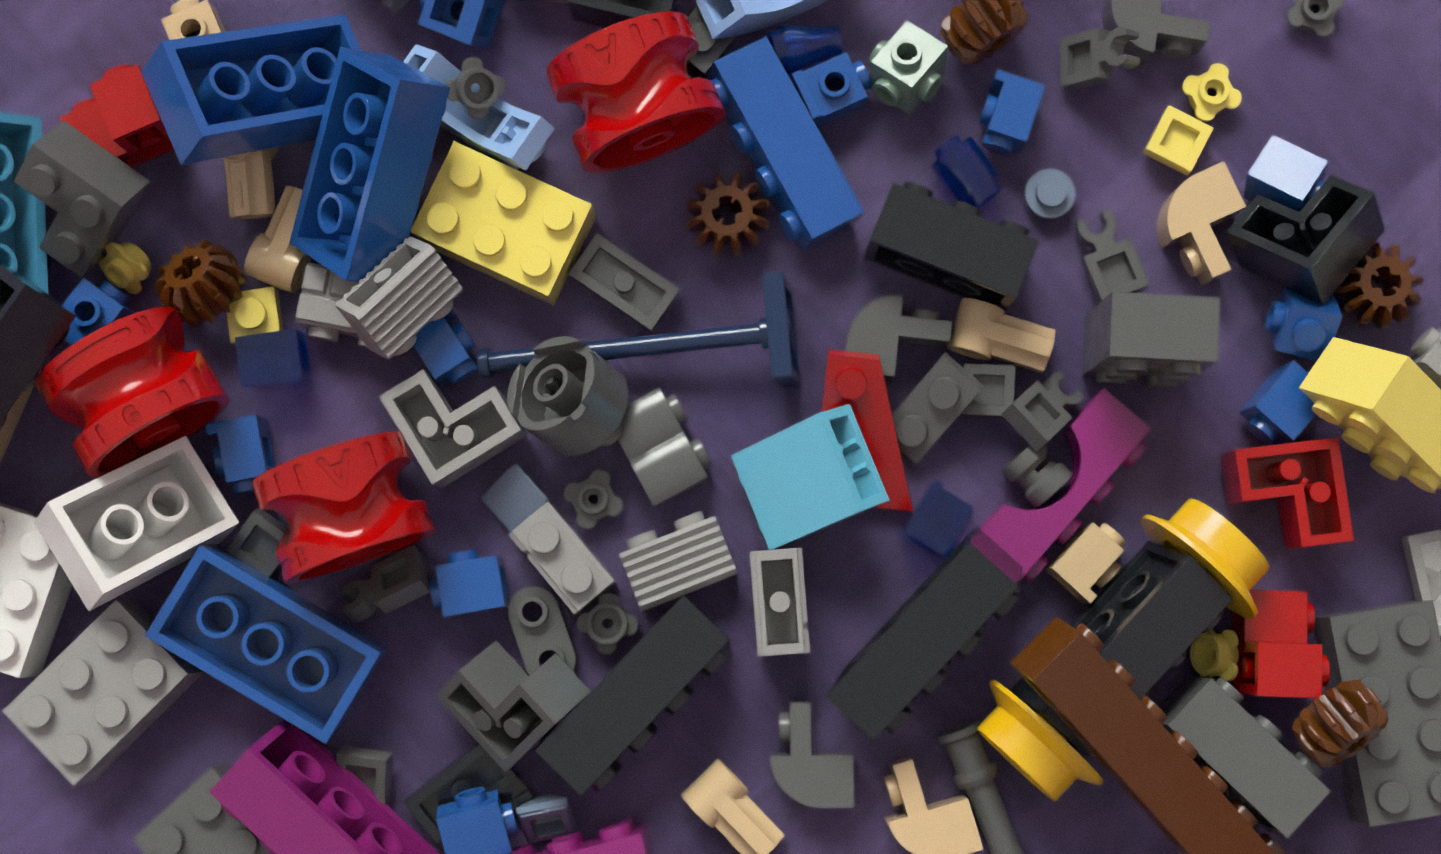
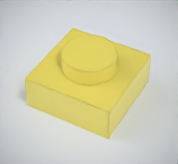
[1142,105,1214,176]
[226,286,285,346]

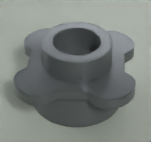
[1286,0,1344,38]
[446,57,505,119]
[564,470,623,529]
[577,593,638,654]

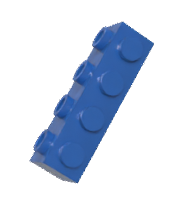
[706,37,864,252]

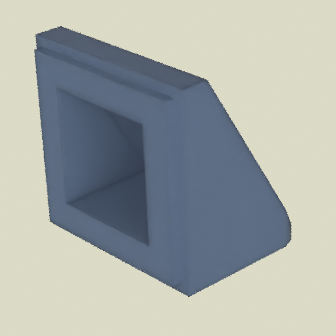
[481,463,552,532]

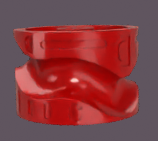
[546,11,726,173]
[35,307,230,478]
[251,431,436,584]

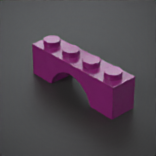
[979,388,1151,583]

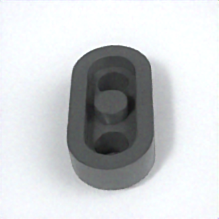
[508,586,577,675]

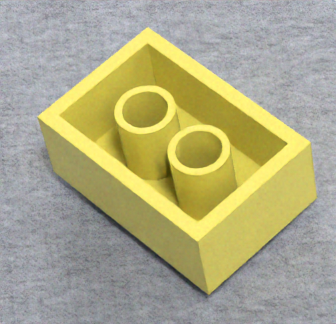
[410,141,596,306]
[1299,337,1441,493]

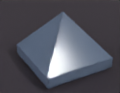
[516,792,577,844]

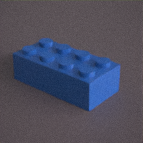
[141,14,361,165]
[289,47,450,282]
[144,544,389,744]

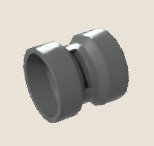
[1000,444,1073,509]

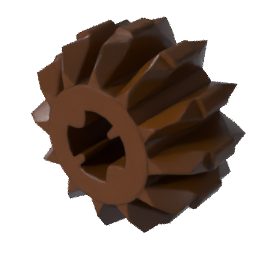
[940,0,1028,65]
[685,173,769,258]
[153,239,247,328]
[1333,242,1425,329]
[1292,680,1388,767]

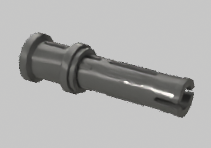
[936,719,1024,854]

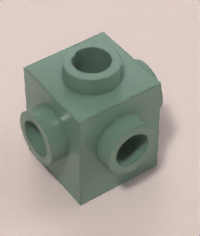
[868,20,948,115]

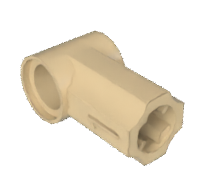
[222,147,278,220]
[244,185,311,294]
[947,298,1056,373]
[680,758,785,854]

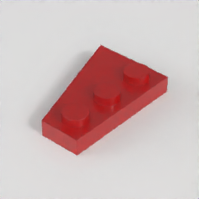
[821,349,913,512]

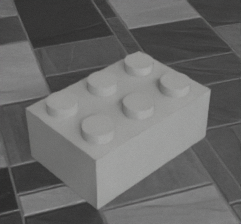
[2,600,204,786]

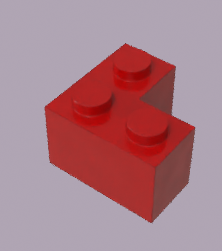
[58,64,174,168]
[1220,437,1354,549]
[1231,589,1330,698]

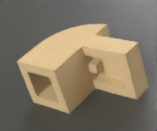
[1157,161,1246,286]
[884,756,984,854]

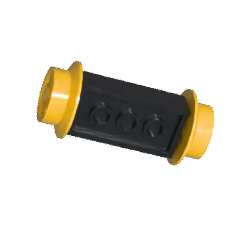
[976,498,1270,802]

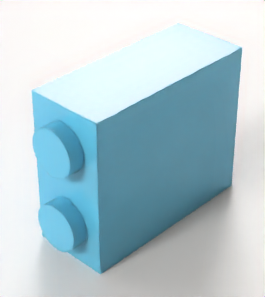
[731,404,890,550]

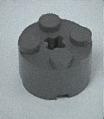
[507,336,628,456]

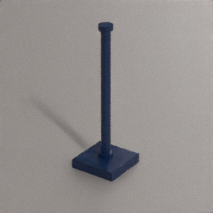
[477,271,801,388]

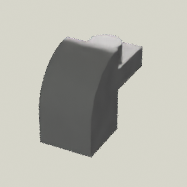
[1102,0,1210,66]
[844,295,952,382]
[769,701,854,808]

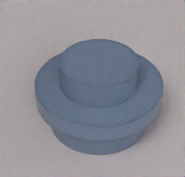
[1024,169,1076,219]

